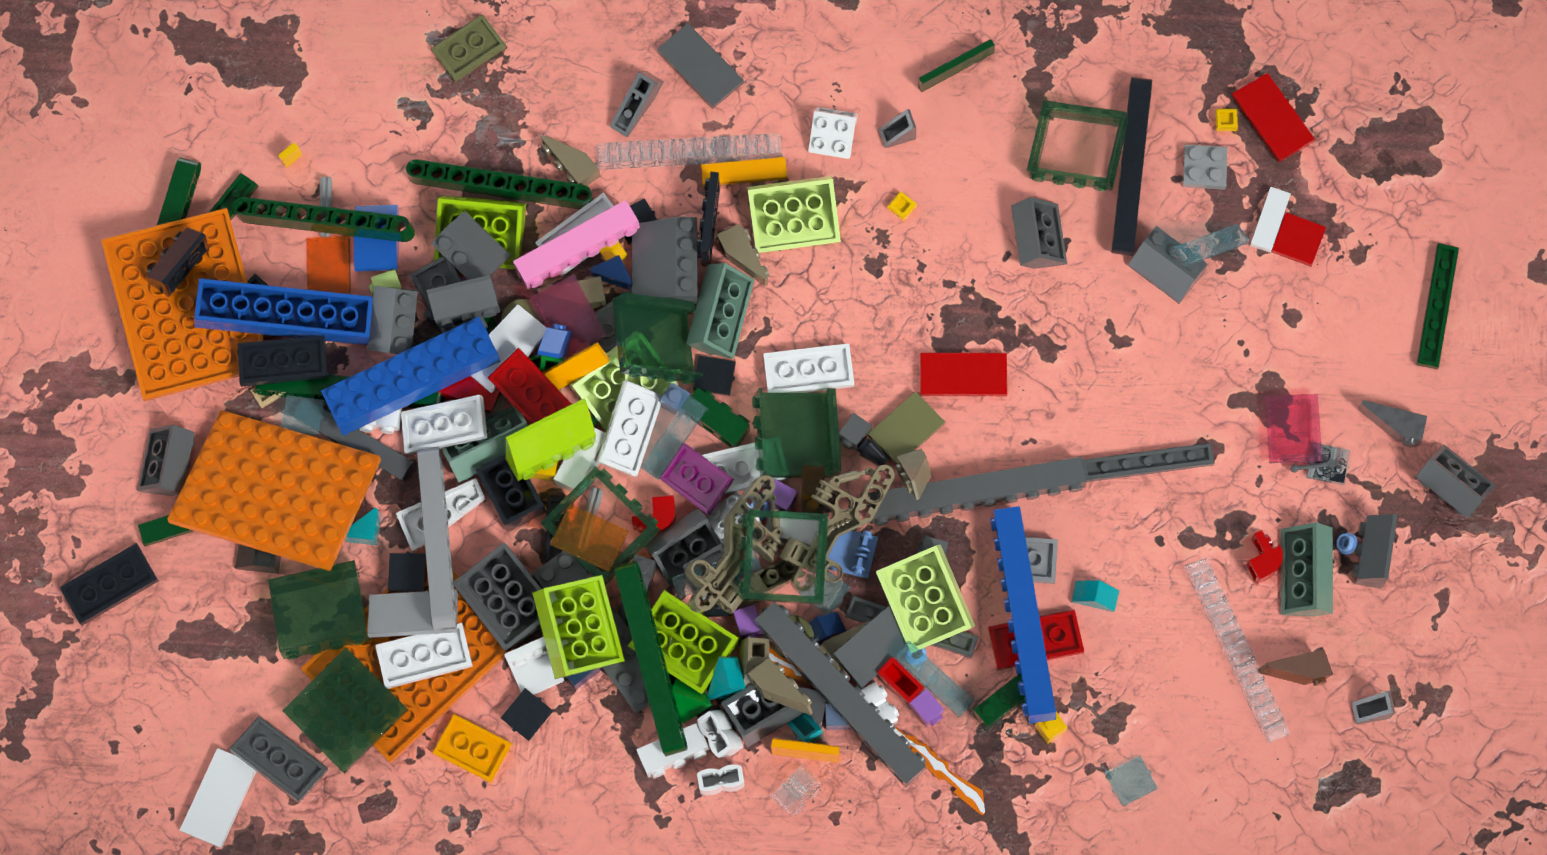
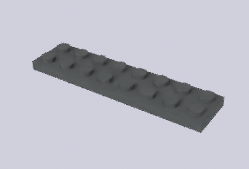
[532,548,650,714]

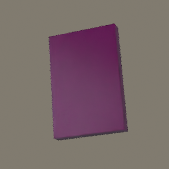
[659,443,735,515]

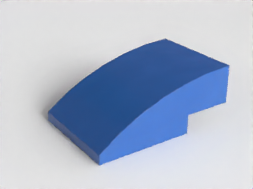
[354,205,399,271]

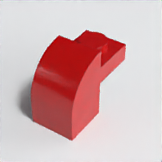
[632,495,676,535]
[1246,530,1283,585]

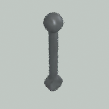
[1290,459,1336,473]

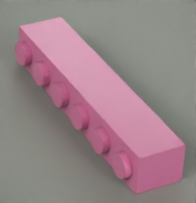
[513,200,640,289]

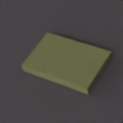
[431,14,507,82]
[868,391,945,465]

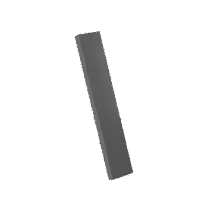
[293,398,414,481]
[1082,443,1215,482]
[845,595,978,659]

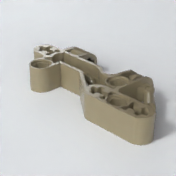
[779,465,895,592]
[685,475,784,614]

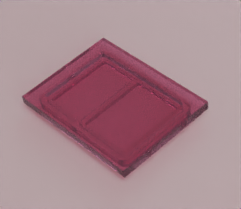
[529,274,606,358]
[1265,394,1322,464]

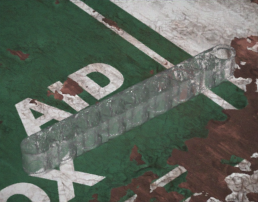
[594,133,783,169]
[1185,556,1290,744]

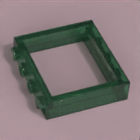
[1027,100,1129,191]
[541,466,661,586]
[738,509,828,605]

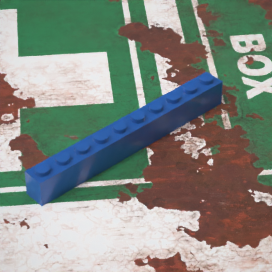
[990,506,1056,724]

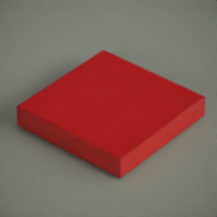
[1271,212,1326,267]

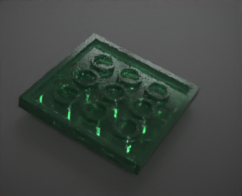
[282,647,408,774]

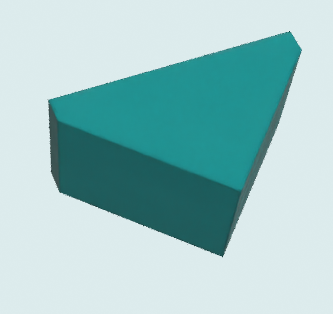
[345,507,381,545]
[1071,580,1119,612]
[707,656,746,699]
[787,713,824,743]

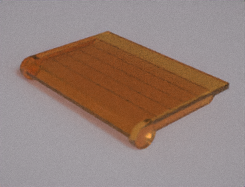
[307,235,351,294]
[550,504,629,572]

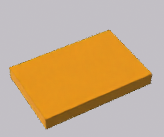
[432,714,513,784]
[771,738,840,763]

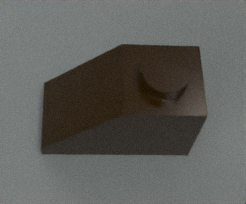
[801,465,825,516]

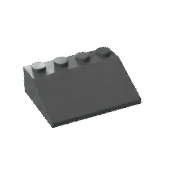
[632,217,697,306]
[453,542,542,651]

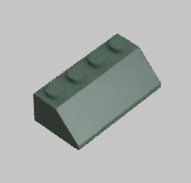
[686,263,755,359]
[441,406,528,482]
[1281,522,1333,617]

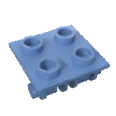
[828,531,878,579]

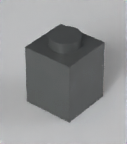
[839,413,872,451]

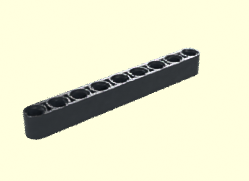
[1111,77,1152,256]

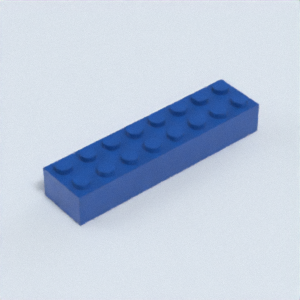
[194,278,373,345]
[321,317,501,436]

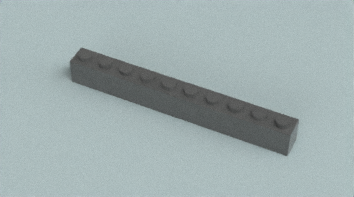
[867,457,1087,526]
[755,602,926,788]

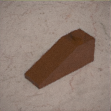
[1258,649,1333,686]

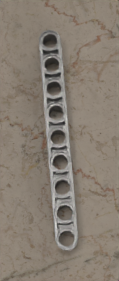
[417,447,457,630]

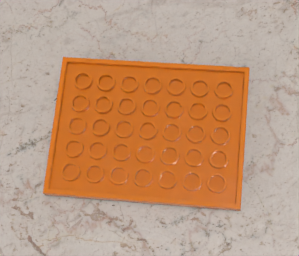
[101,208,263,401]
[168,410,381,571]
[300,560,517,764]

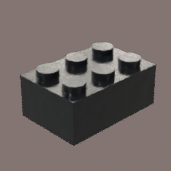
[475,454,546,532]

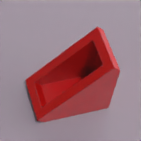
[877,656,925,704]

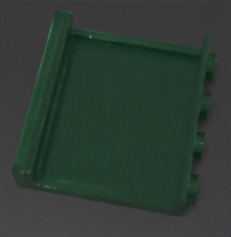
[612,292,703,384]
[752,388,842,478]
[268,560,371,660]

